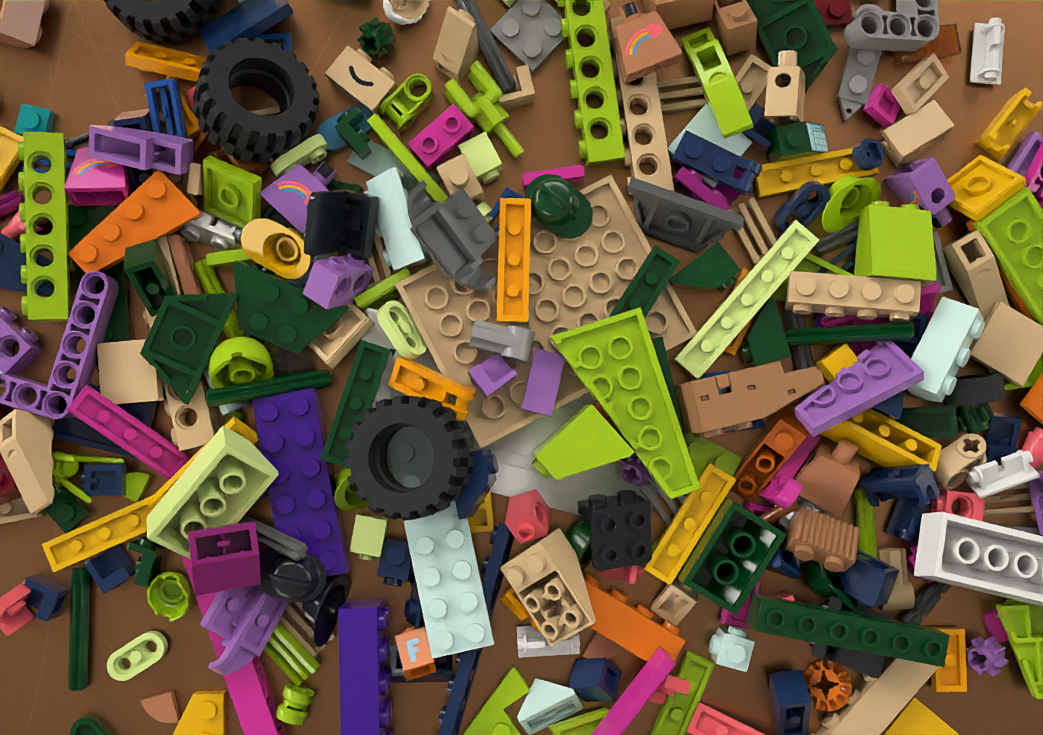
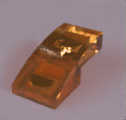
[893,24,962,66]

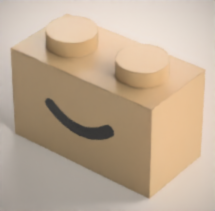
[325,45,397,116]

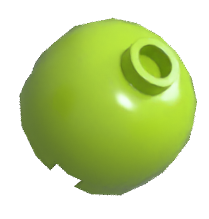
[209,337,274,388]

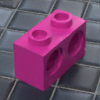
[408,104,475,173]

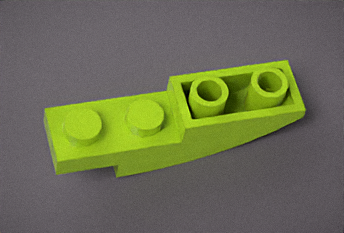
[681,27,754,139]

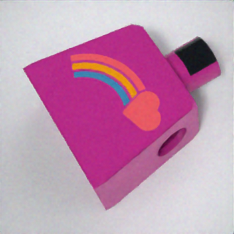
[64,148,133,206]

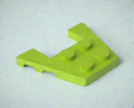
[996,603,1043,699]
[461,665,530,735]

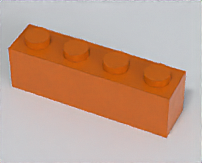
[583,572,686,662]

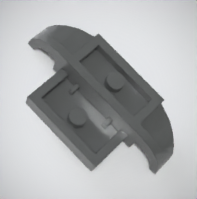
[407,180,499,291]

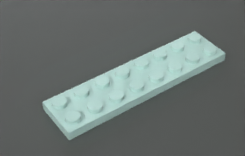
[388,427,494,659]

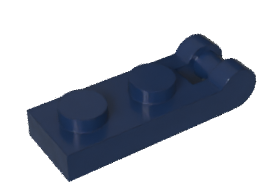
[671,130,763,196]

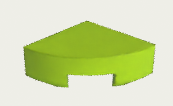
[122,472,153,502]

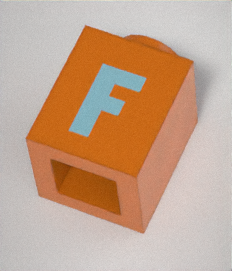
[395,627,437,681]

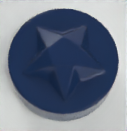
[852,138,884,171]

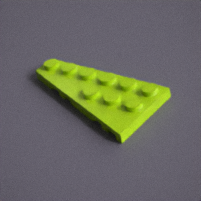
[549,307,701,499]

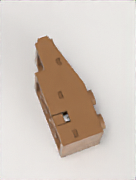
[674,361,825,438]

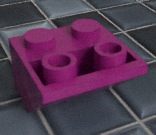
[187,521,261,596]

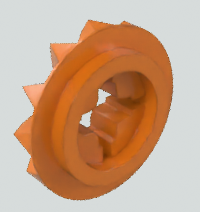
[803,660,852,712]

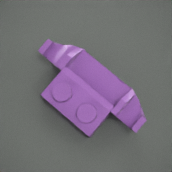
[199,585,289,675]

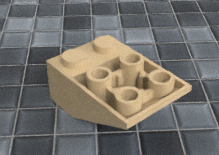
[500,528,596,647]

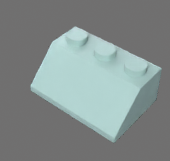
[364,167,432,272]
[907,296,985,403]

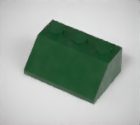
[677,497,787,616]

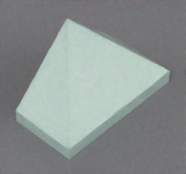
[517,678,584,735]

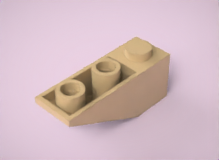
[433,6,480,84]
[942,229,1010,322]
[0,409,55,514]

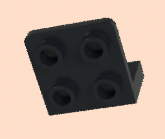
[304,189,378,259]
[577,490,652,571]
[810,595,896,678]

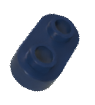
[775,181,830,233]

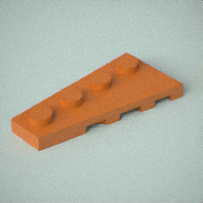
[68,170,204,273]

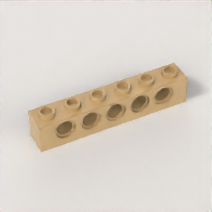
[607,13,674,196]

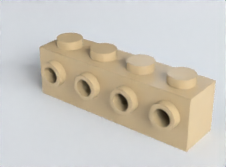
[785,271,921,322]

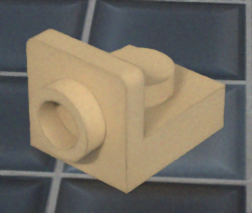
[651,576,699,626]

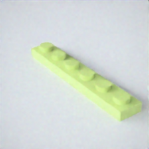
[674,220,819,380]

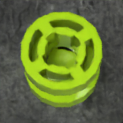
[275,683,315,725]

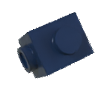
[377,538,412,587]

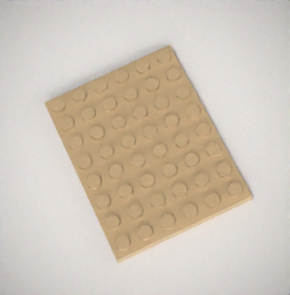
[395,175,697,449]

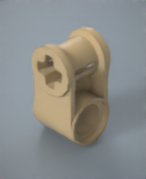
[933,433,987,490]

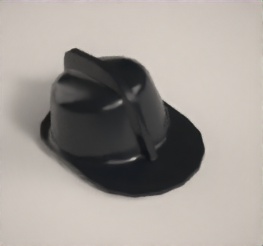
[258,547,326,602]
[302,574,351,647]

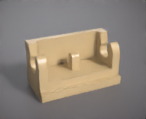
[881,100,955,169]

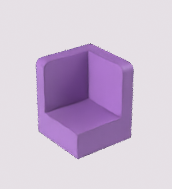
[468,353,518,399]

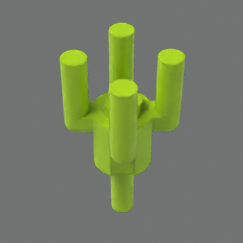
[443,60,525,158]

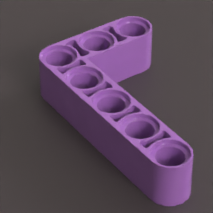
[0,271,119,419]

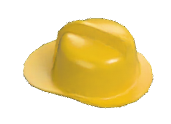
[240,218,311,279]

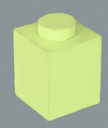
[458,132,503,184]
[349,512,390,561]

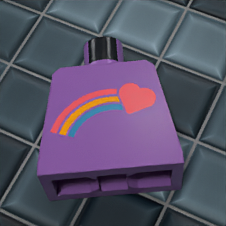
[884,157,955,229]
[260,161,337,235]

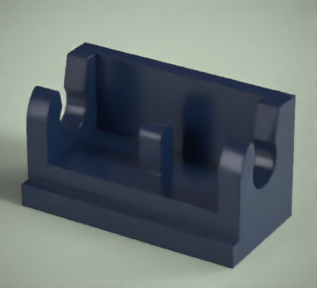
[860,464,940,507]

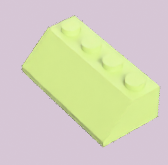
[147,426,279,560]

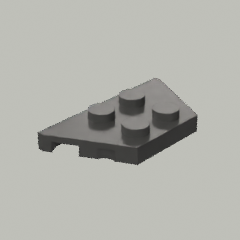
[627,177,745,252]

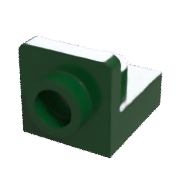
[335,107,371,161]
[39,486,93,534]
[126,537,167,588]

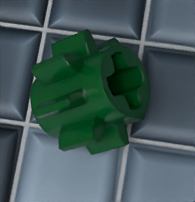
[357,17,396,59]
[957,403,995,434]

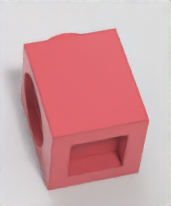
[505,489,551,544]
[931,489,984,521]

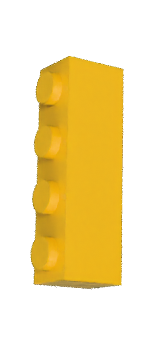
[820,408,942,473]

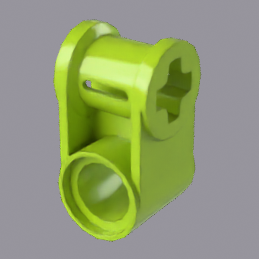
[378,73,435,133]

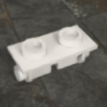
[970,18,1005,85]
[179,211,242,252]
[965,450,1040,499]
[517,625,580,658]

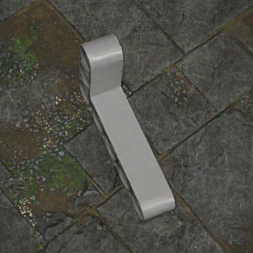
[844,0,940,52]

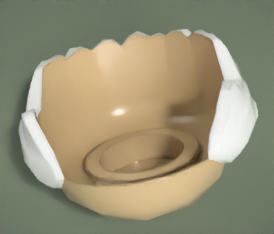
[383,0,430,25]

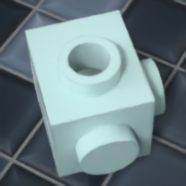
[709,625,755,672]

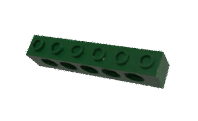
[745,593,950,667]

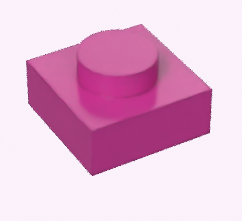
[864,83,901,128]

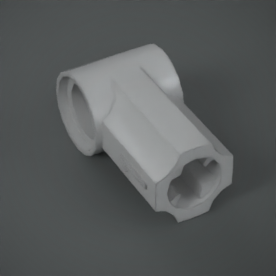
[469,320,535,363]

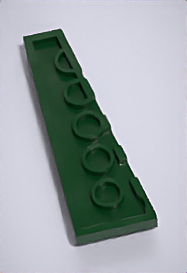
[68,204,132,374]

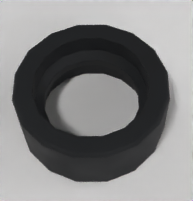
[943,373,1006,406]

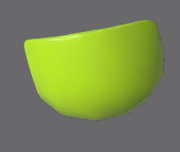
[147,571,195,622]

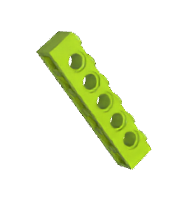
[557,0,625,166]
[18,132,71,322]

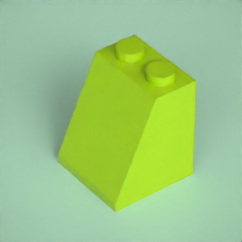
[854,201,937,286]
[530,404,634,480]

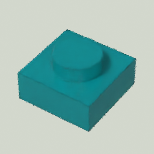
[14,103,56,136]

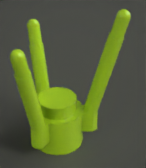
[52,451,124,504]

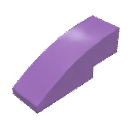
[89,125,194,175]

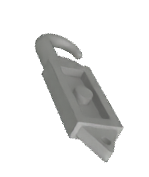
[835,4,883,121]

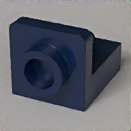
[81,464,126,496]

